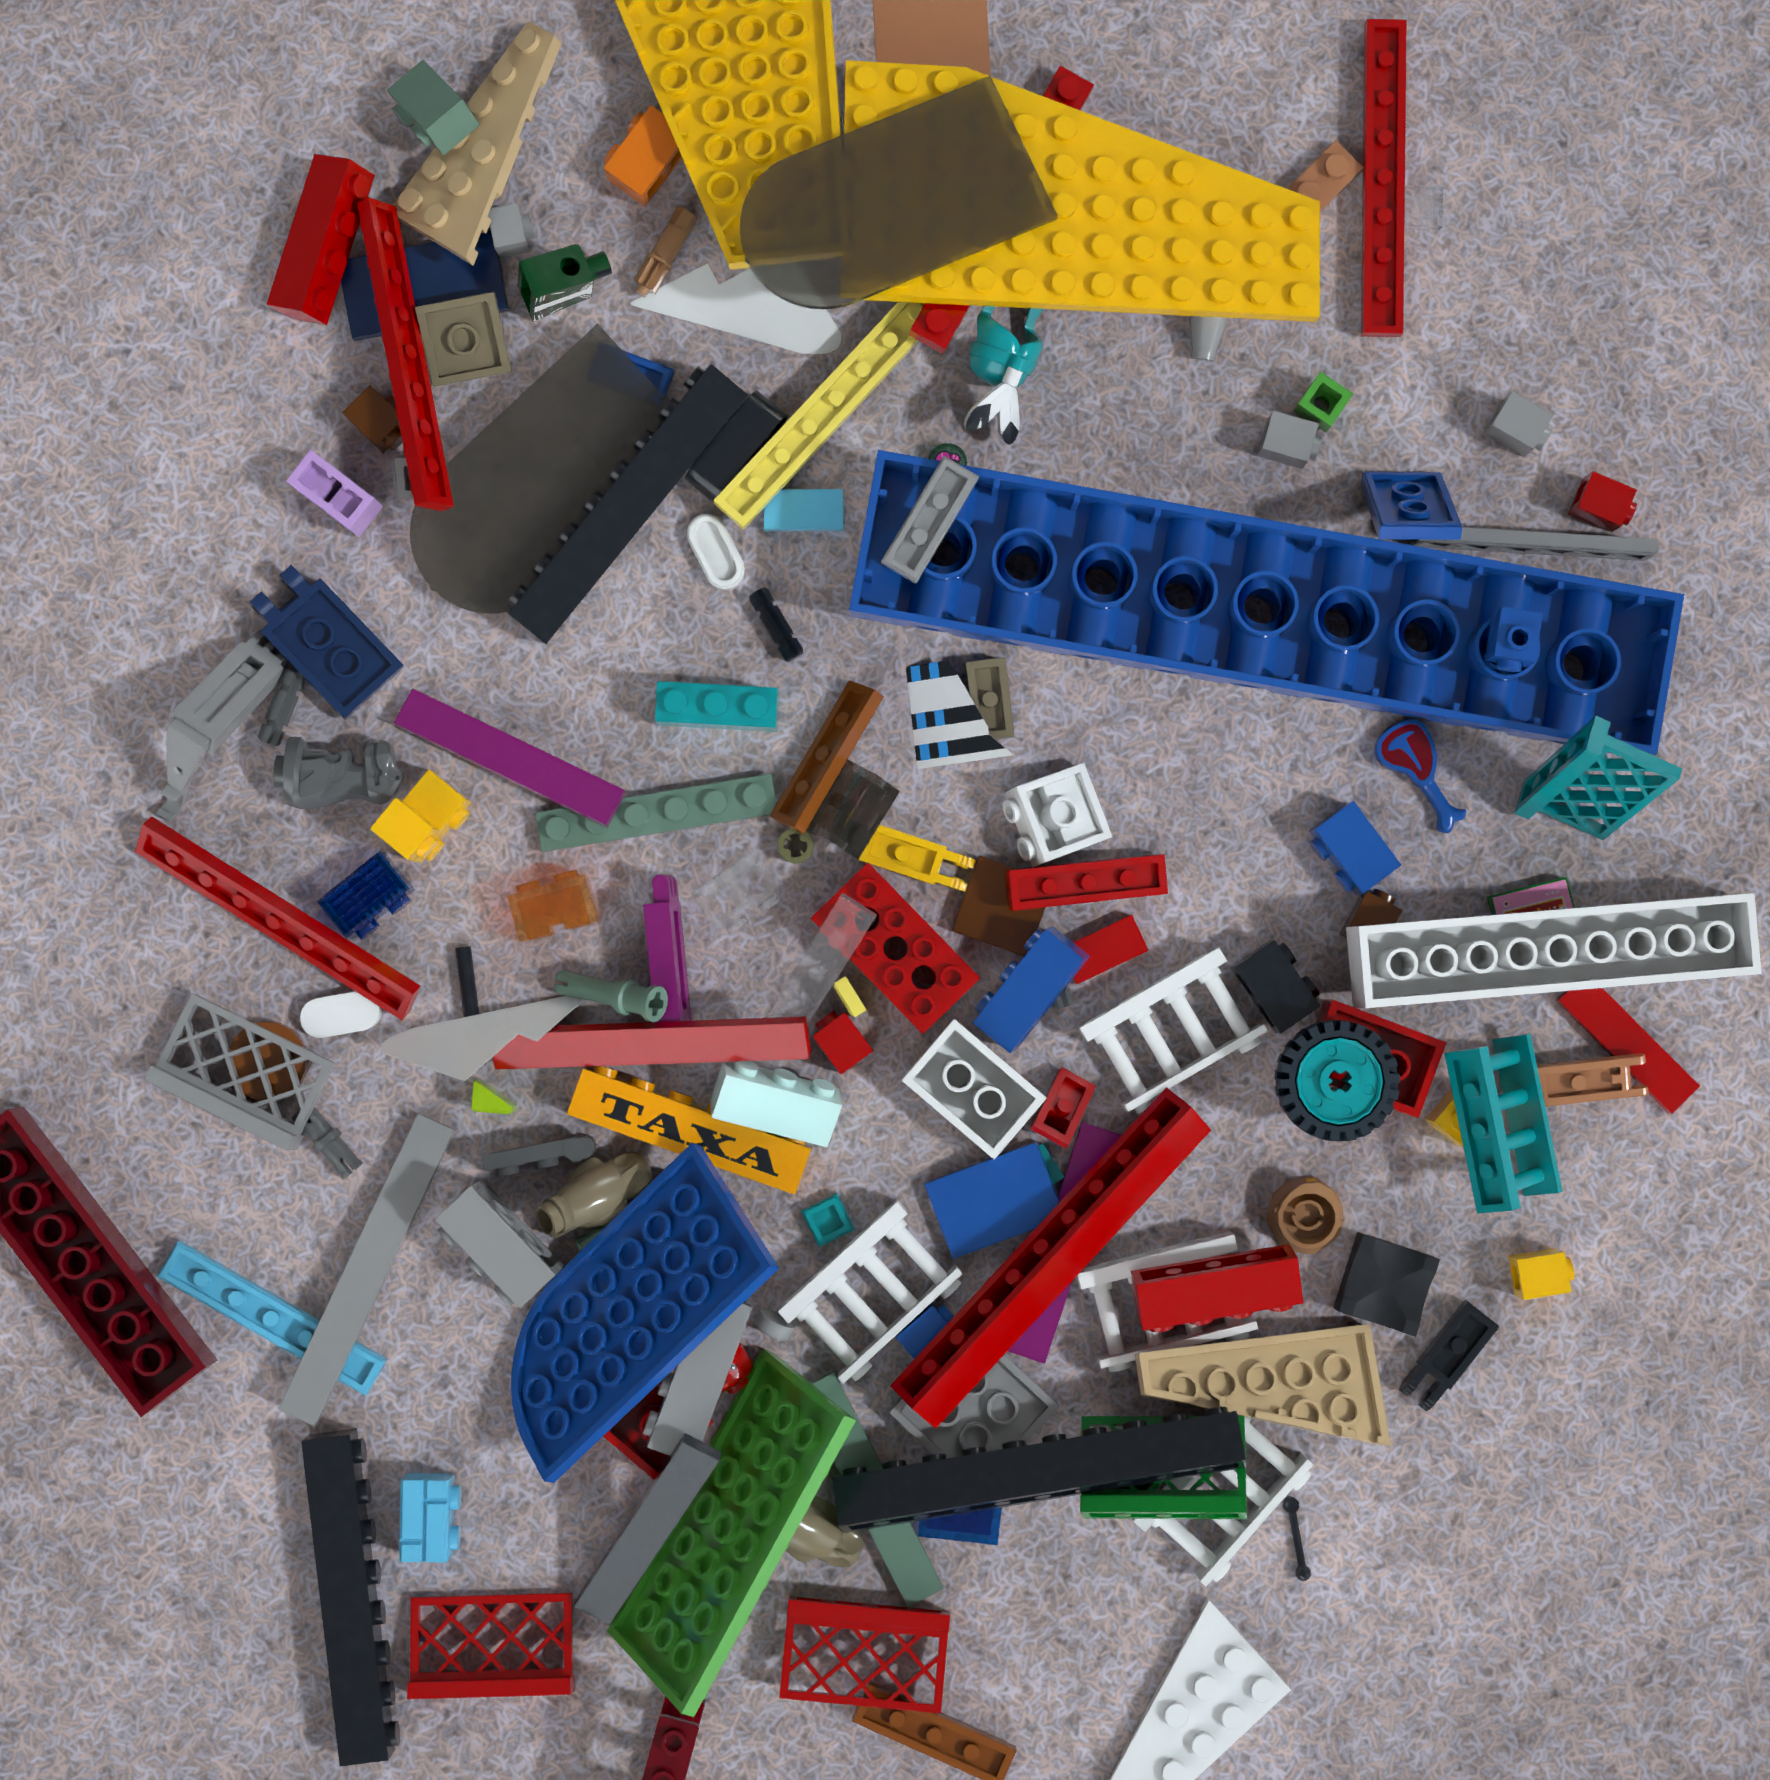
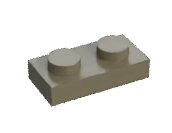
[965,657,1015,740]

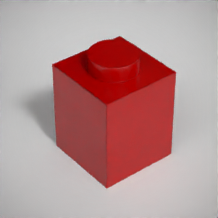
[1568,471,1637,533]
[813,1010,874,1075]

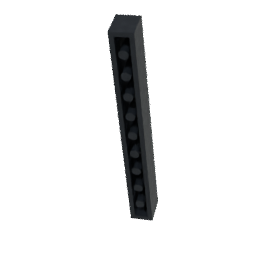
[832,1407,1247,1533]

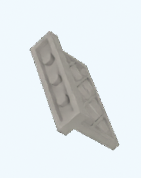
[144,993,336,1150]

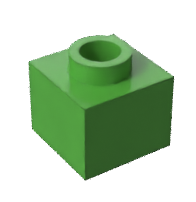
[1293,371,1354,433]

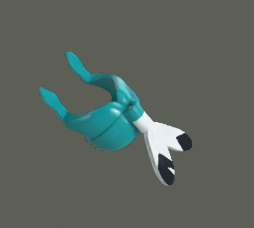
[964,306,1043,445]

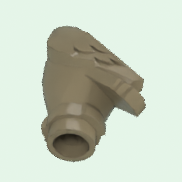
[535,1151,652,1239]
[786,1495,863,1568]

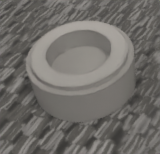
[753,1308,796,1341]

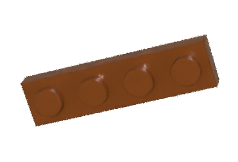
[769,680,884,834]
[852,1681,1017,1780]

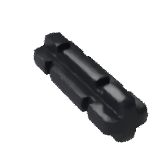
[749,587,803,662]

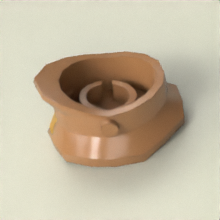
[1266,1176,1344,1255]

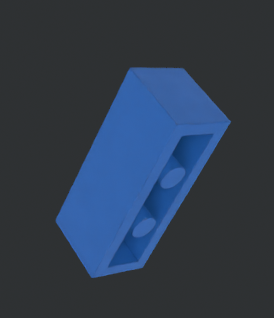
[973,926,1090,1053]

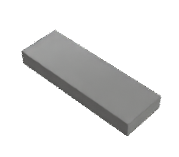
[881,456,979,584]

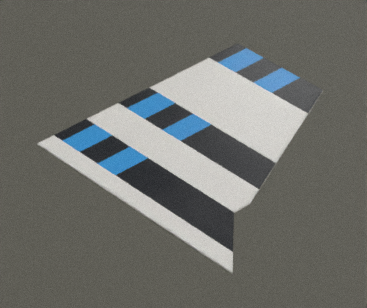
[906,660,1014,769]

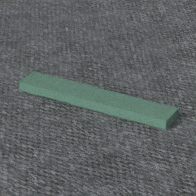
[811,1371,944,1607]

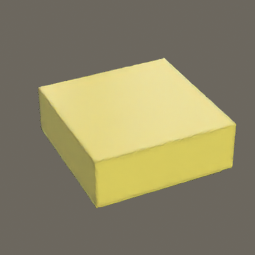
[833,976,867,1017]

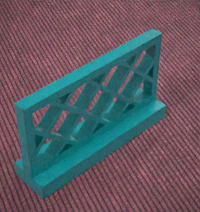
[1514,716,1683,840]

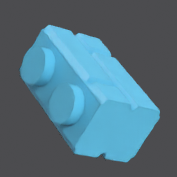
[399,1473,461,1563]

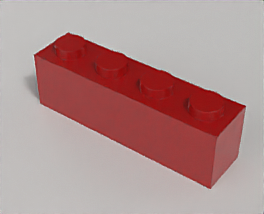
[266,154,375,325]
[1130,1244,1304,1332]

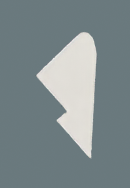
[630,263,841,354]
[380,995,585,1081]

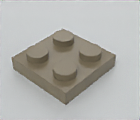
[415,291,512,387]

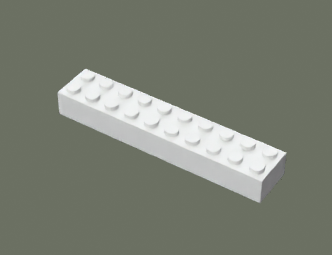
[1346,893,1762,1008]

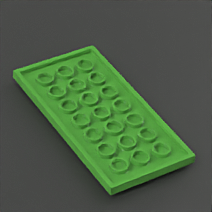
[607,1348,856,1717]

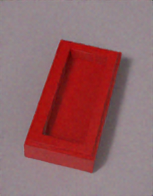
[1073,915,1149,985]

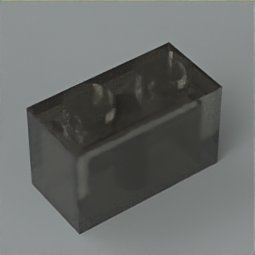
[807,759,900,859]

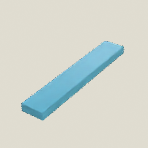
[157,1240,387,1396]

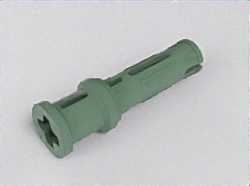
[554,969,668,1022]

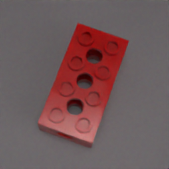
[810,862,981,1034]

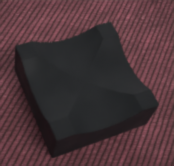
[1333,1232,1440,1337]

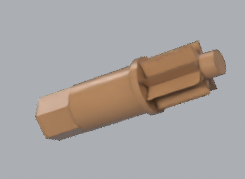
[634,207,698,297]

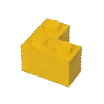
[370,769,472,863]

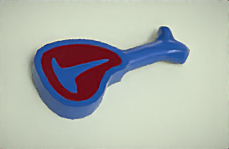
[1374,719,1467,834]

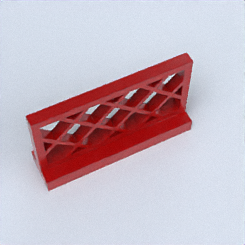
[407,1593,575,1700]
[779,1596,950,1714]

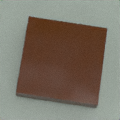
[952,856,1045,957]

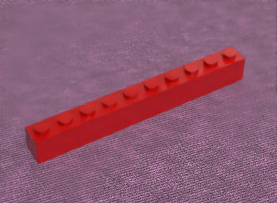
[890,1087,1211,1429]

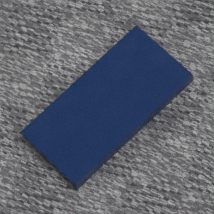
[341,231,509,341]

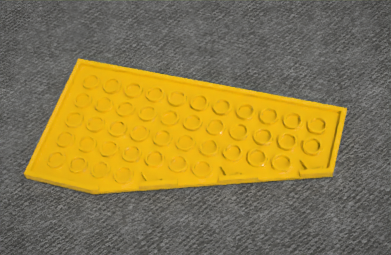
[615,0,850,270]
[840,60,1320,322]

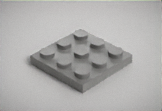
[889,1354,1060,1458]

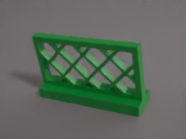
[1080,1416,1247,1519]

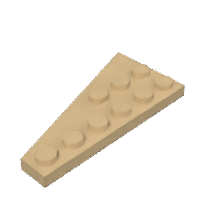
[393,21,561,266]
[1135,1324,1391,1447]

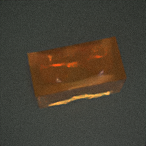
[507,870,601,943]

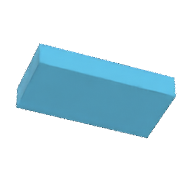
[764,489,843,531]

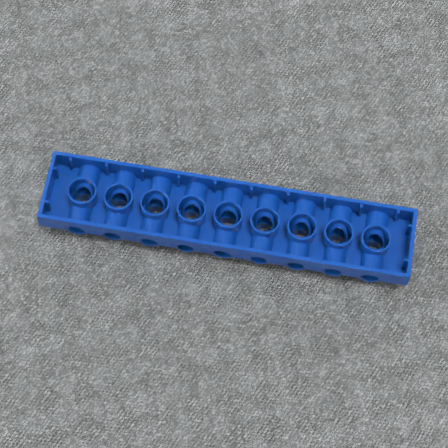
[849,450,1685,756]

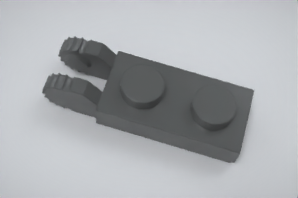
[482,1135,598,1177]

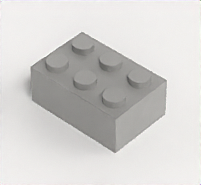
[435,1180,565,1309]

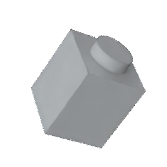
[1484,391,1553,457]
[1257,410,1322,469]

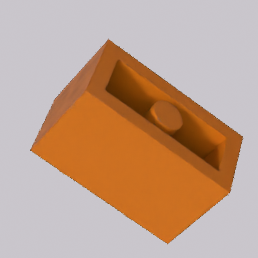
[603,105,682,207]

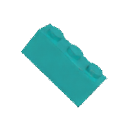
[655,681,779,732]

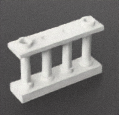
[1077,947,1268,1114]
[778,1199,963,1384]
[1076,1231,1258,1372]
[1132,1417,1313,1587]

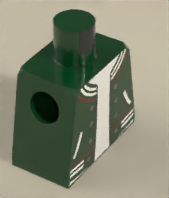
[517,244,612,322]

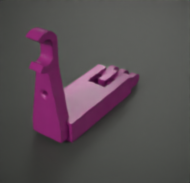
[643,874,692,1022]

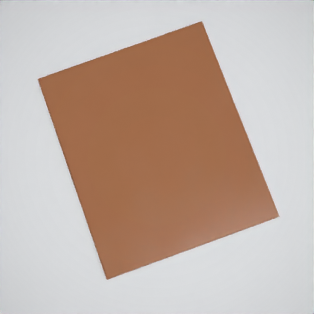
[873,0,991,76]

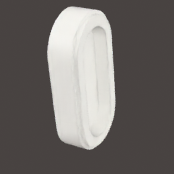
[687,514,745,591]
[300,991,382,1038]

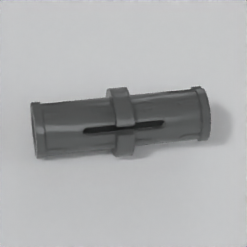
[291,1107,363,1180]

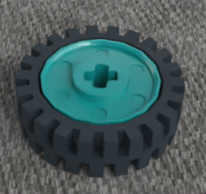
[1274,1020,1400,1142]

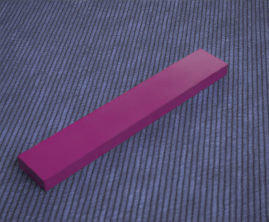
[394,688,626,828]
[1008,1122,1121,1364]

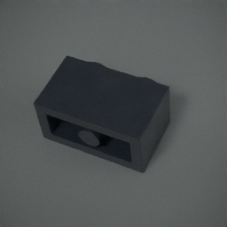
[1230,940,1321,1034]

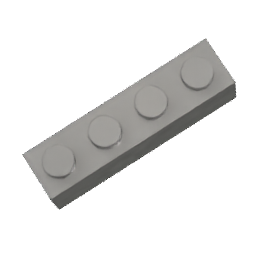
[642,1301,753,1456]

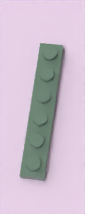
[535,774,777,852]

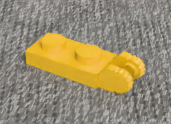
[859,822,976,892]

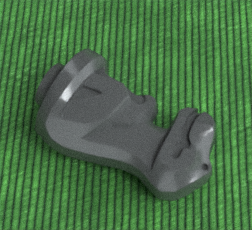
[273,737,404,809]

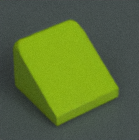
[471,1079,517,1114]

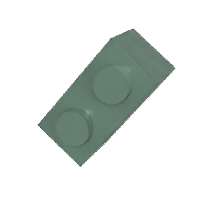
[387,60,480,156]

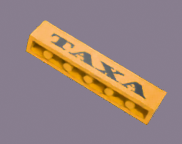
[567,1066,812,1195]

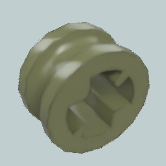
[777,828,814,864]

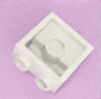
[1003,763,1112,867]

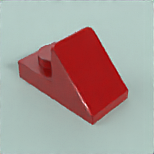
[1031,1067,1096,1148]

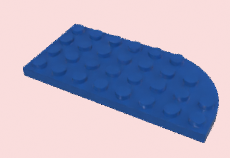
[511,1143,779,1483]

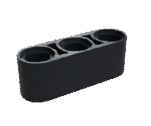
[685,390,788,503]

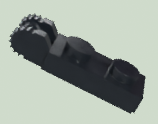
[1399,1300,1499,1411]

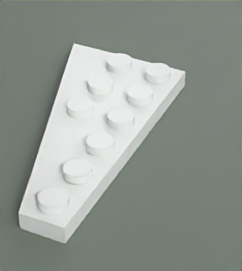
[1107,1597,1291,1780]

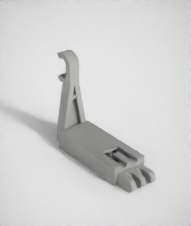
[156,630,288,822]

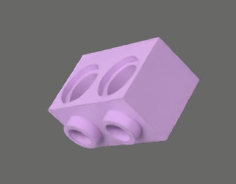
[286,449,383,537]

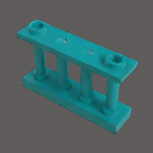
[1444,1034,1563,1214]

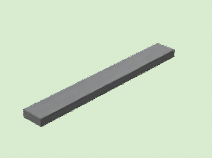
[278,1113,456,1426]

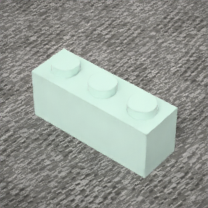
[710,1061,842,1147]

